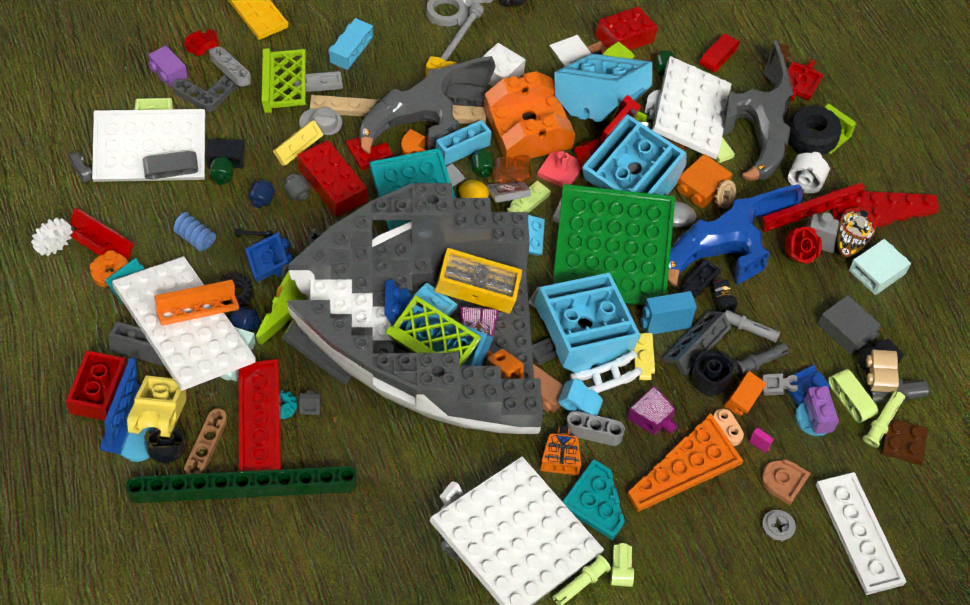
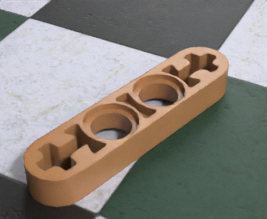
[184,408,227,474]

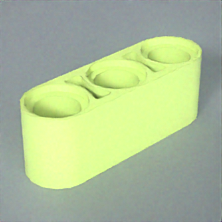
[828,369,878,423]

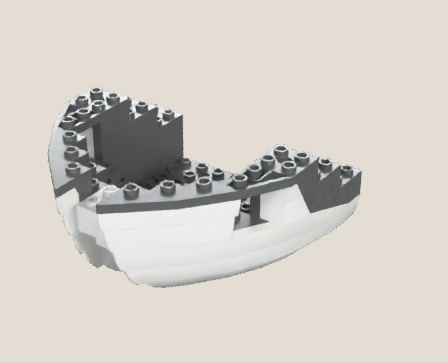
[287,183,543,434]

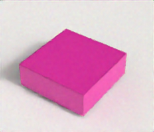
[749,428,774,453]

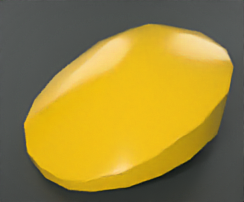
[458,180,489,198]

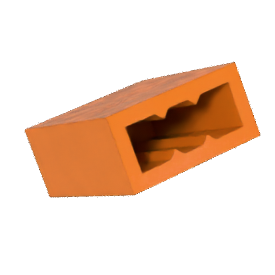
[675,154,732,209]

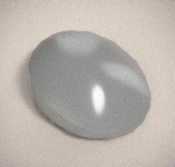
[673,201,697,227]

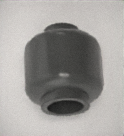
[284,173,311,201]

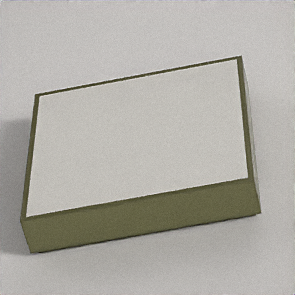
[548,34,591,68]

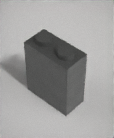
[818,295,881,355]

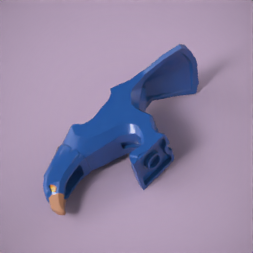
[668,184,803,287]

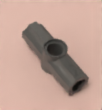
[866,379,929,404]

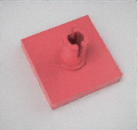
[537,151,583,188]

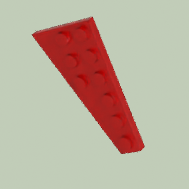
[829,190,939,227]

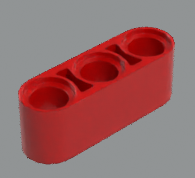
[699,33,740,73]

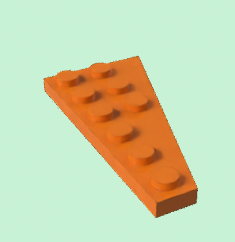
[627,413,743,512]

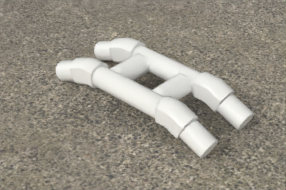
[570,350,643,393]

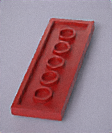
[239,359,282,472]

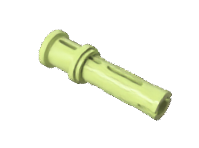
[862,391,905,448]
[552,555,611,605]

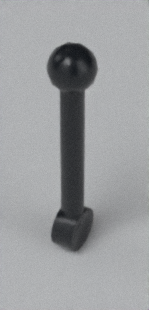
[234,229,273,237]

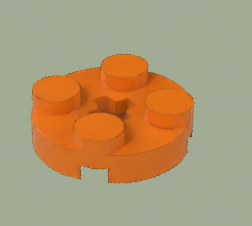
[90,250,128,288]

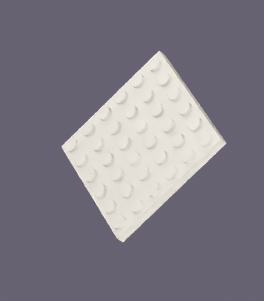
[429,457,604,605]

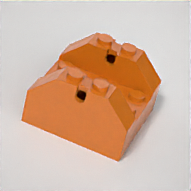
[484,71,575,165]

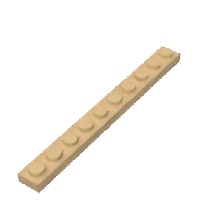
[310,95,486,124]

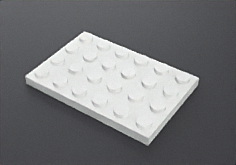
[652,56,731,159]
[92,109,205,182]

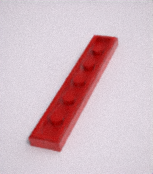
[761,182,865,232]

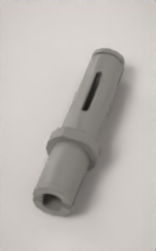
[725,310,780,343]

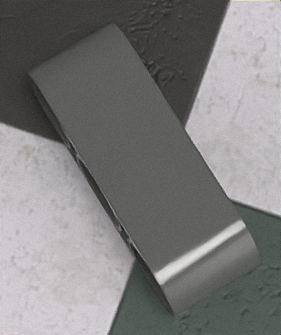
[446,84,490,107]
[143,151,198,179]

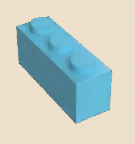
[328,18,373,70]
[436,120,491,165]

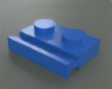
[786,365,831,406]

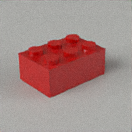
[595,6,658,50]
[66,350,127,421]

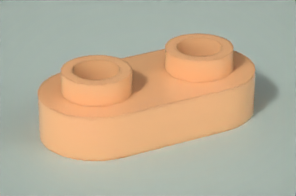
[713,409,744,446]

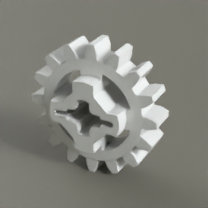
[31,218,73,256]

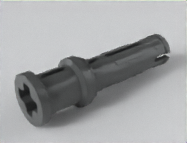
[733,343,789,377]

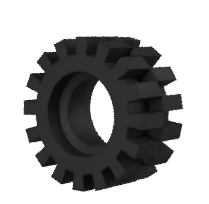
[220,273,253,307]

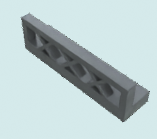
[662,311,732,375]

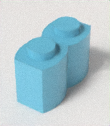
[558,379,603,416]

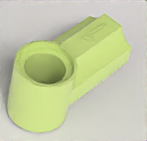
[610,543,634,587]

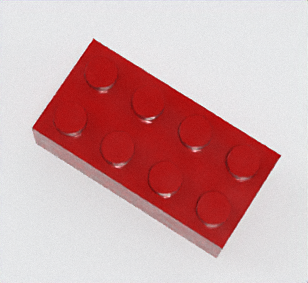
[297,140,367,217]

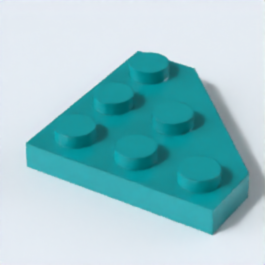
[563,459,625,540]

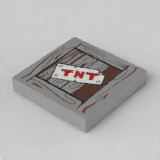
[486,179,531,203]

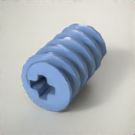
[174,212,216,251]

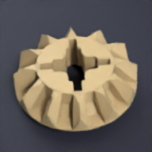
[714,180,736,209]

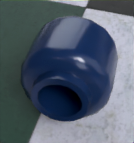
[248,180,275,208]
[229,306,260,332]

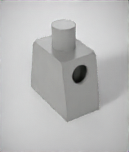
[805,213,839,253]

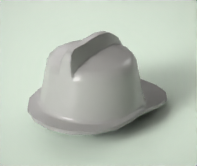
[299,107,342,135]

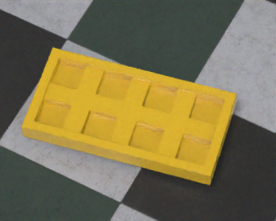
[228,0,288,40]

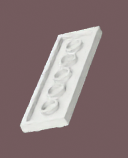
[816,472,906,595]

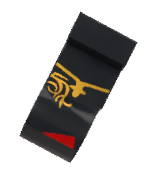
[710,280,738,313]

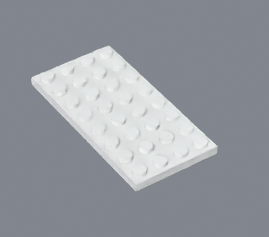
[112,256,255,391]

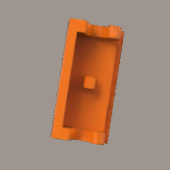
[724,371,767,416]

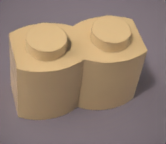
[866,350,899,392]

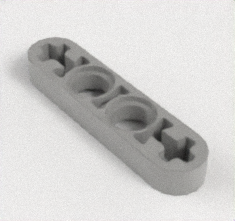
[209,46,251,86]

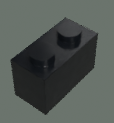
[206,139,246,169]

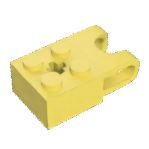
[127,375,187,437]

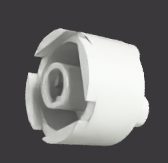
[788,152,830,194]

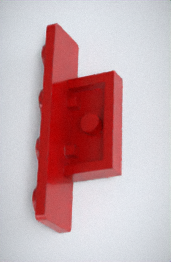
[70,208,134,259]

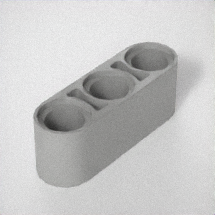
[565,411,625,446]

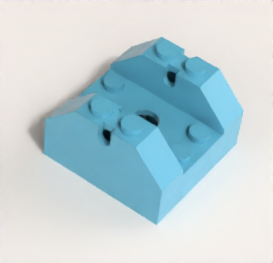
[554,53,652,122]
[582,114,686,196]
[534,273,641,373]

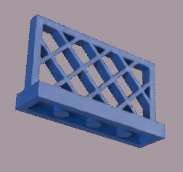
[100,358,141,454]

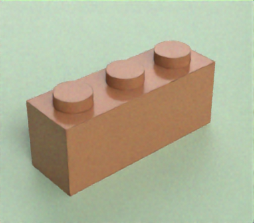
[533,364,564,412]

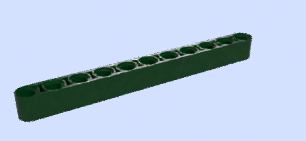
[125,466,357,503]

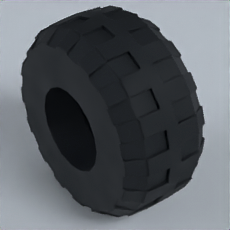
[788,105,842,155]

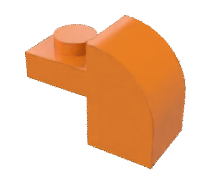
[401,129,426,156]

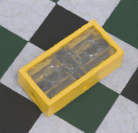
[435,248,522,314]

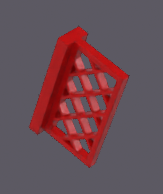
[599,95,641,146]

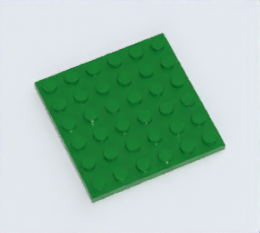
[553,184,675,306]

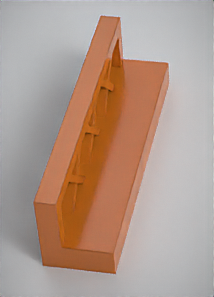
[154,280,239,326]

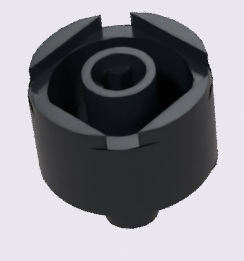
[690,350,733,397]

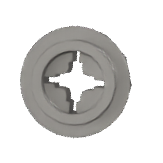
[762,510,796,542]

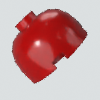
[784,227,822,263]

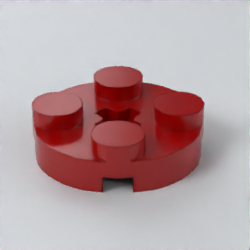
[183,29,219,56]

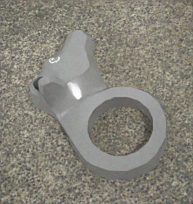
[426,0,494,26]

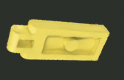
[634,333,655,380]

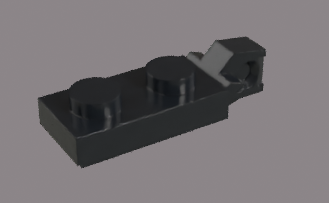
[682,260,721,298]

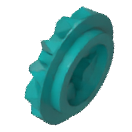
[280,390,297,419]

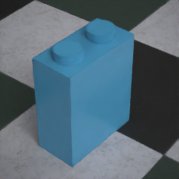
[640,291,697,335]

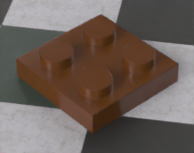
[881,418,928,465]

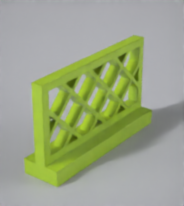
[262,48,306,113]
[385,295,482,366]

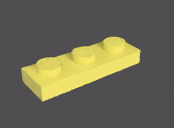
[273,120,323,166]

